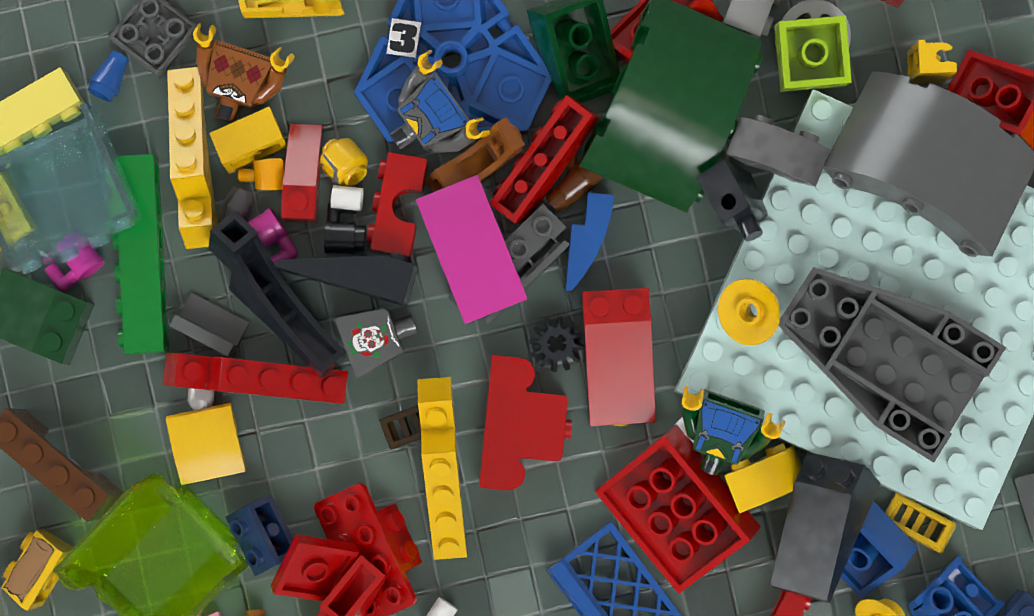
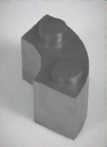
[726,115,830,187]

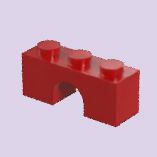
[366,152,429,257]

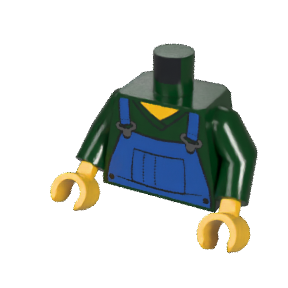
[682,386,786,475]

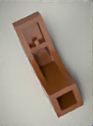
[425,117,525,192]

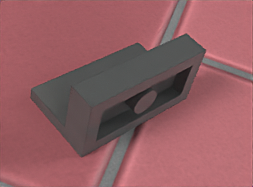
[169,292,250,357]

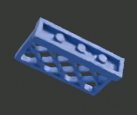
[546,522,682,616]

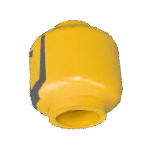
[319,138,368,187]

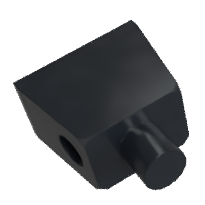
[697,159,768,242]

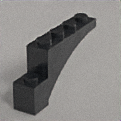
[208,211,346,378]

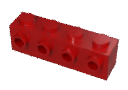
[489,95,600,224]

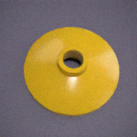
[718,278,781,346]

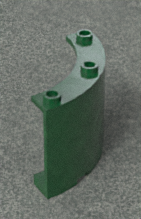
[579,0,763,213]

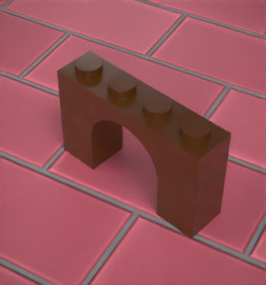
[0,408,124,522]

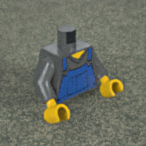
[389,50,490,153]

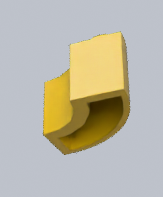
[724,443,802,513]

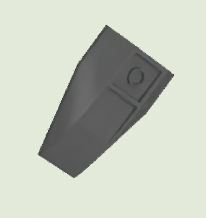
[779,267,1006,463]

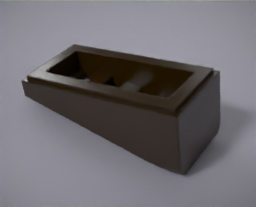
[379,405,421,450]

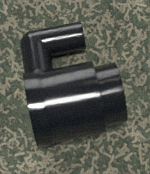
[324,201,366,254]

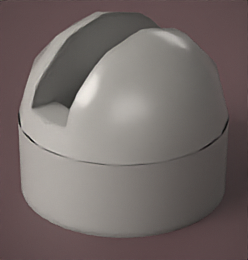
[187,388,215,410]

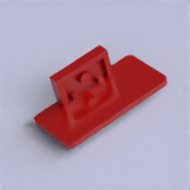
[314,482,423,616]

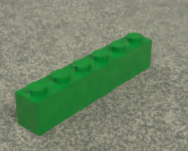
[109,154,169,355]

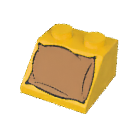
[1,529,77,611]

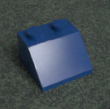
[841,501,918,598]

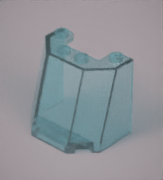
[0,103,141,274]

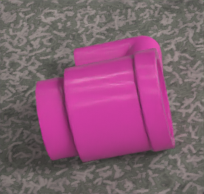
[248,208,298,265]
[45,231,105,292]

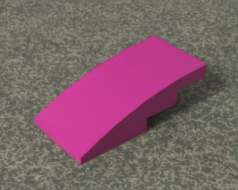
[416,175,527,324]

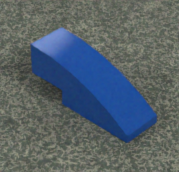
[565,192,614,293]

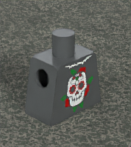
[335,308,418,379]

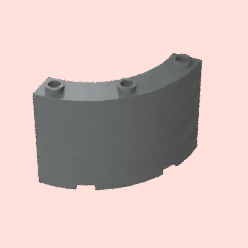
[823,71,1034,257]

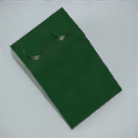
[527,0,620,103]
[0,268,95,365]

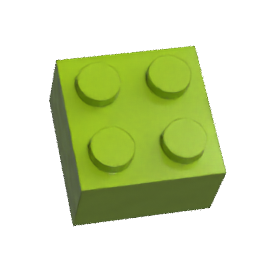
[774,15,852,92]

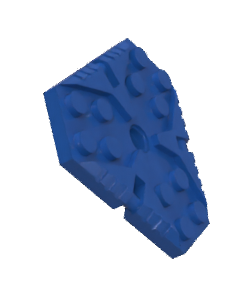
[354,0,552,144]

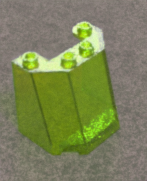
[53,473,248,616]

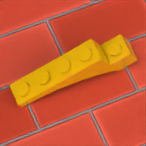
[167,67,218,249]
[418,377,467,560]

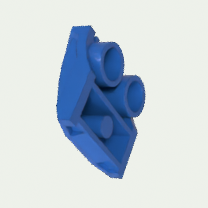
[908,555,1005,616]

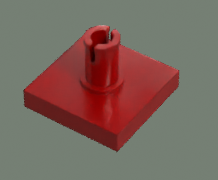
[270,534,359,601]

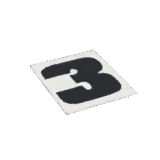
[386,18,421,58]

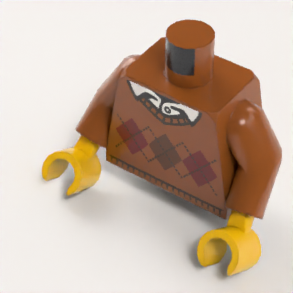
[193,23,295,123]

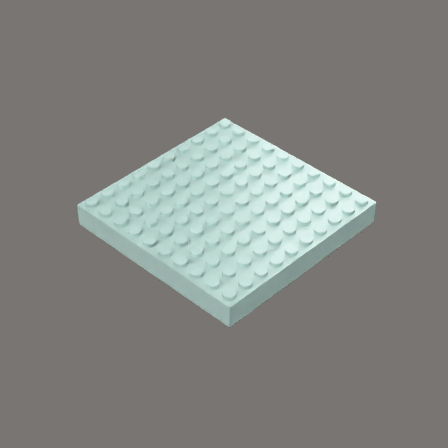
[674,89,1034,530]

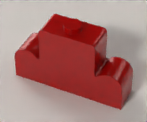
[479,355,572,490]

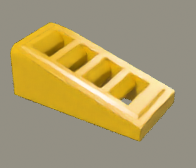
[885,493,956,555]

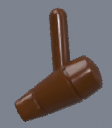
[545,154,603,213]

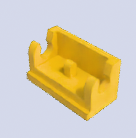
[907,40,957,84]
[209,107,287,174]

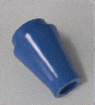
[87,51,129,102]

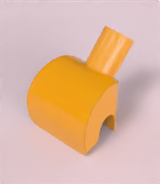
[238,158,284,190]

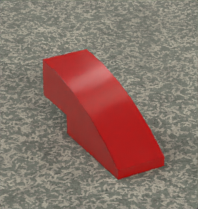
[317,555,387,616]

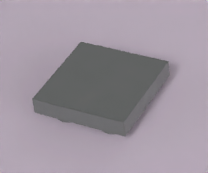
[107,0,201,79]

